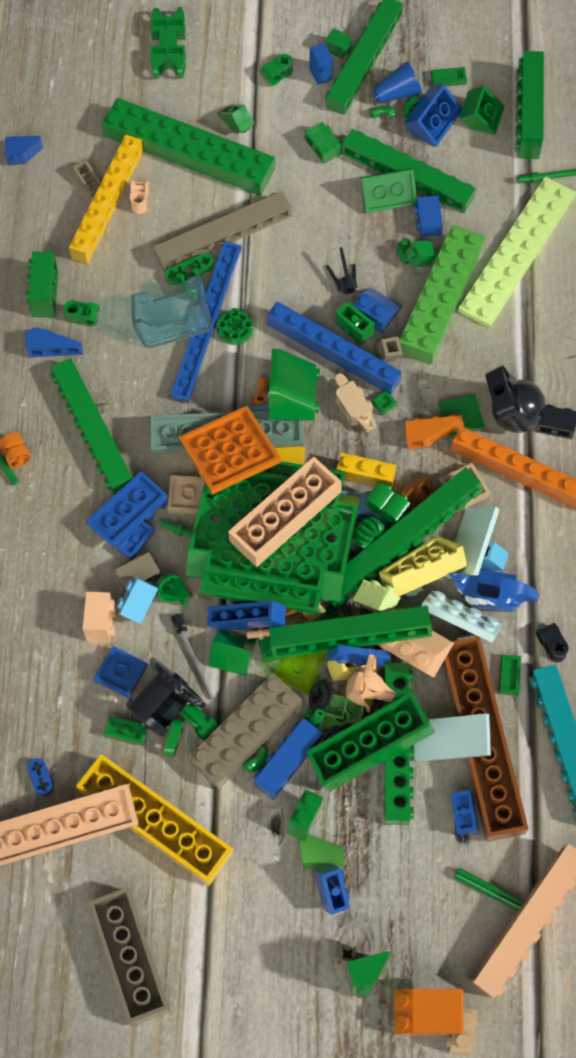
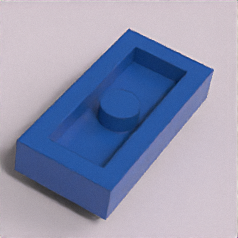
[116,521,155,560]

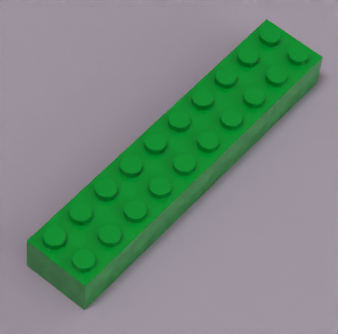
[102,98,275,196]

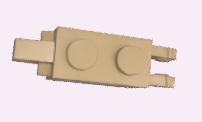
[334,373,376,433]

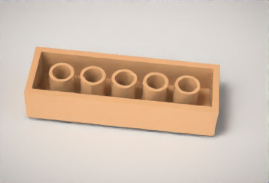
[228,457,341,567]

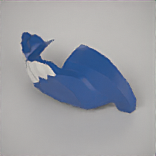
[450,569,540,612]

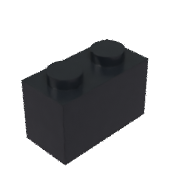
[535,404,576,439]

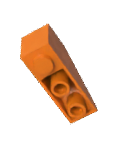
[405,414,464,449]

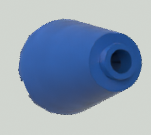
[372,61,422,104]

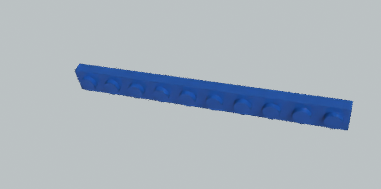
[170,241,242,403]

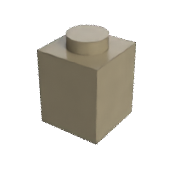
[374,337,403,362]

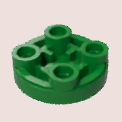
[217,308,253,345]

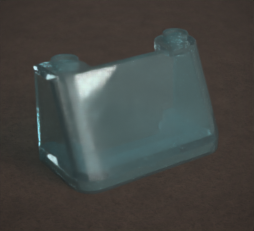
[131,275,212,348]

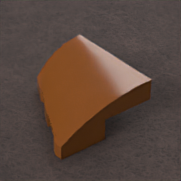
[400,475,435,514]

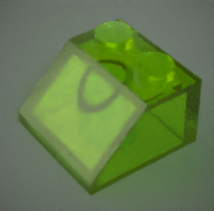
[275,652,325,694]

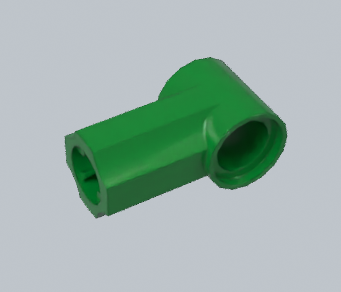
[180,704,219,741]

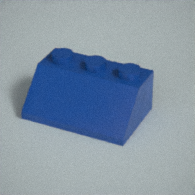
[404,84,462,147]

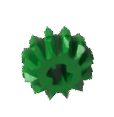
[353,516,384,549]

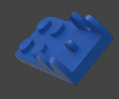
[86,471,169,549]

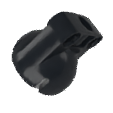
[485,365,546,433]

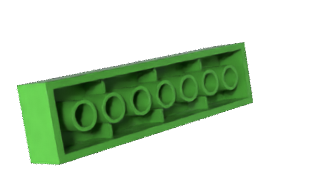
[399,225,485,365]

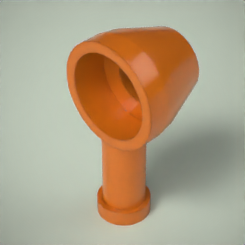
[251,378,269,406]

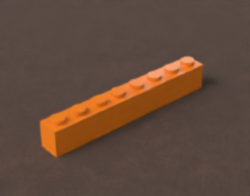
[451,426,576,509]

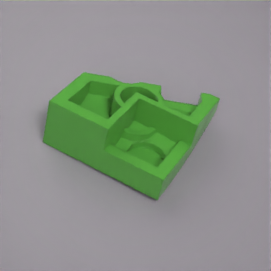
[317,693,364,730]
[299,835,344,871]

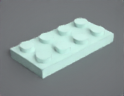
[422,591,503,642]

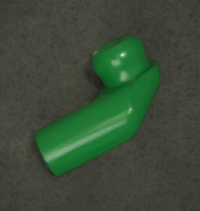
[403,95,421,118]
[370,106,396,119]
[243,747,268,772]

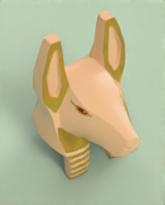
[345,654,397,713]

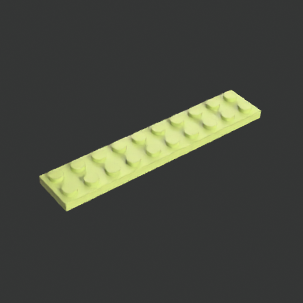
[458,177,576,328]

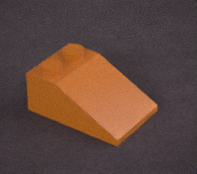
[394,989,464,1037]

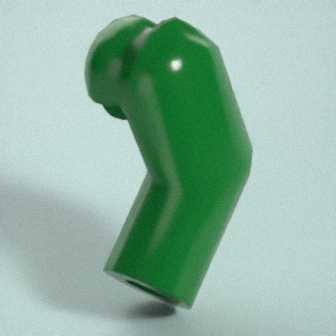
[396,238,411,265]
[303,709,325,726]

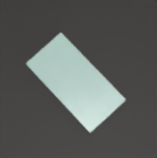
[445,506,499,578]
[414,714,491,762]

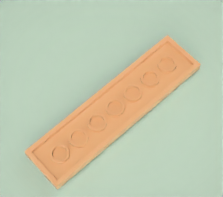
[0,784,139,866]

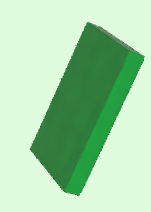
[360,169,417,213]

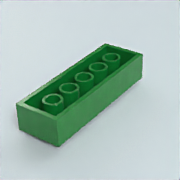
[515,51,544,159]
[306,691,435,792]

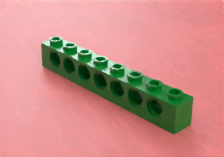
[384,663,414,825]

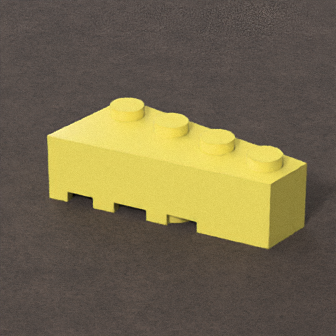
[379,536,467,596]

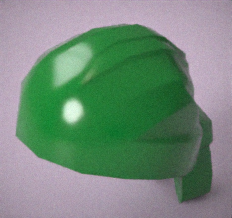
[155,573,193,606]

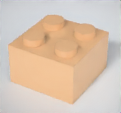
[83,592,117,643]

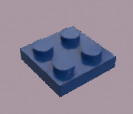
[93,646,148,699]

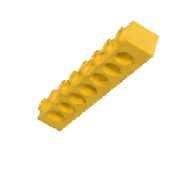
[69,134,143,264]

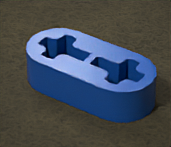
[28,758,53,797]

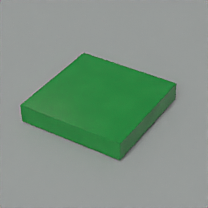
[438,394,485,437]

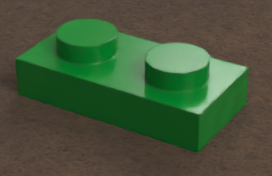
[104,716,148,746]

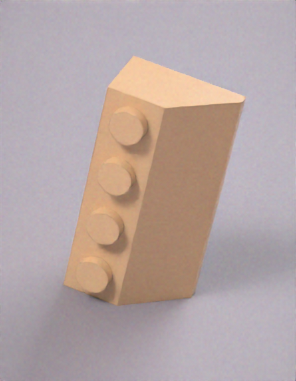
[377,609,454,678]

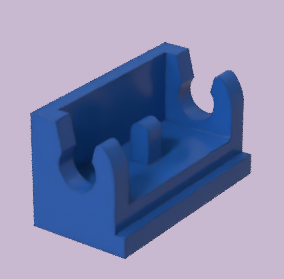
[451,790,480,836]

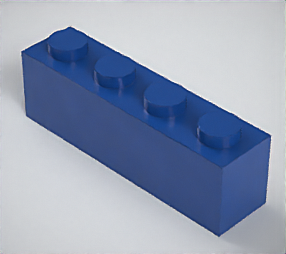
[207,601,286,631]
[253,718,323,800]

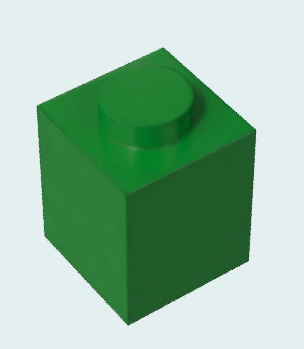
[325,28,352,59]
[405,241,437,267]

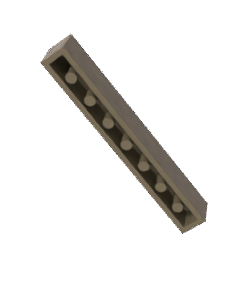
[153,191,291,272]

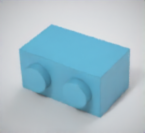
[116,576,158,624]

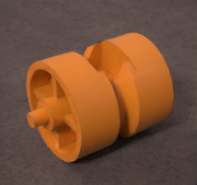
[0,432,32,468]

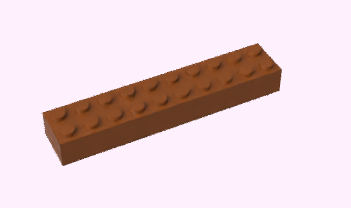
[442,636,529,842]

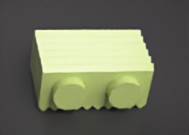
[353,580,400,613]

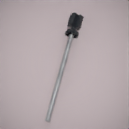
[170,614,214,700]

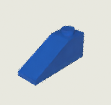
[26,328,84,358]

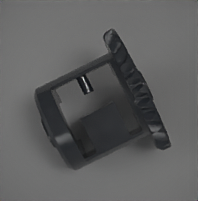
[126,656,206,737]

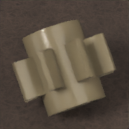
[334,942,360,969]

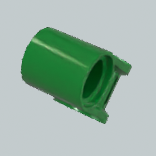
[260,54,293,86]
[64,300,100,326]

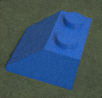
[353,288,402,334]

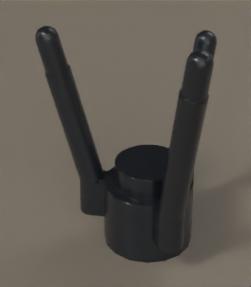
[326,247,358,294]

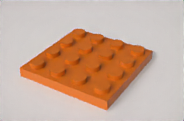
[179,406,281,494]

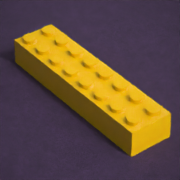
[76,754,233,887]

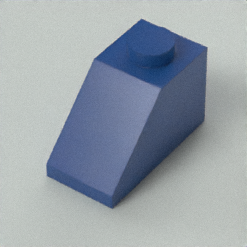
[5,136,43,165]

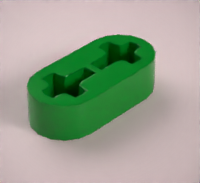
[163,719,184,758]

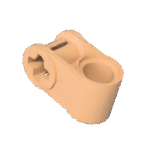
[130,180,149,214]

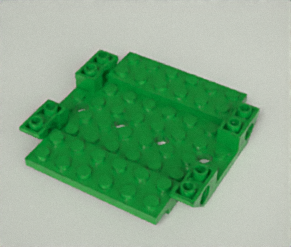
[186,461,361,615]

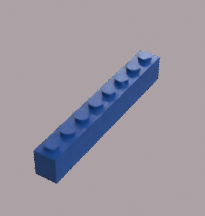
[267,301,402,395]

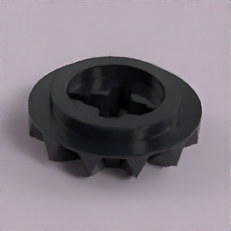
[309,680,334,710]

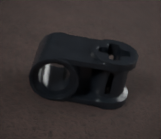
[536,622,569,663]

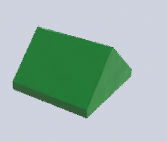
[208,630,257,676]

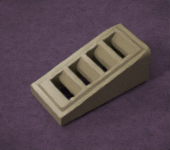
[71,159,101,197]

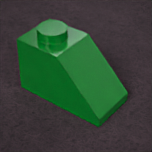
[217,104,254,133]

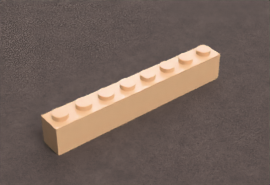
[470,844,576,998]

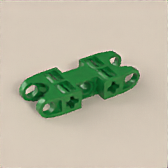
[151,7,186,79]

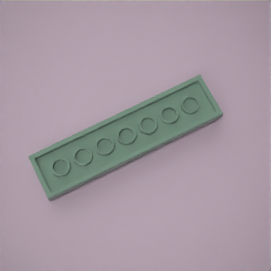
[151,411,303,453]

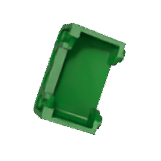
[269,349,320,421]

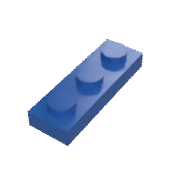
[328,645,391,668]

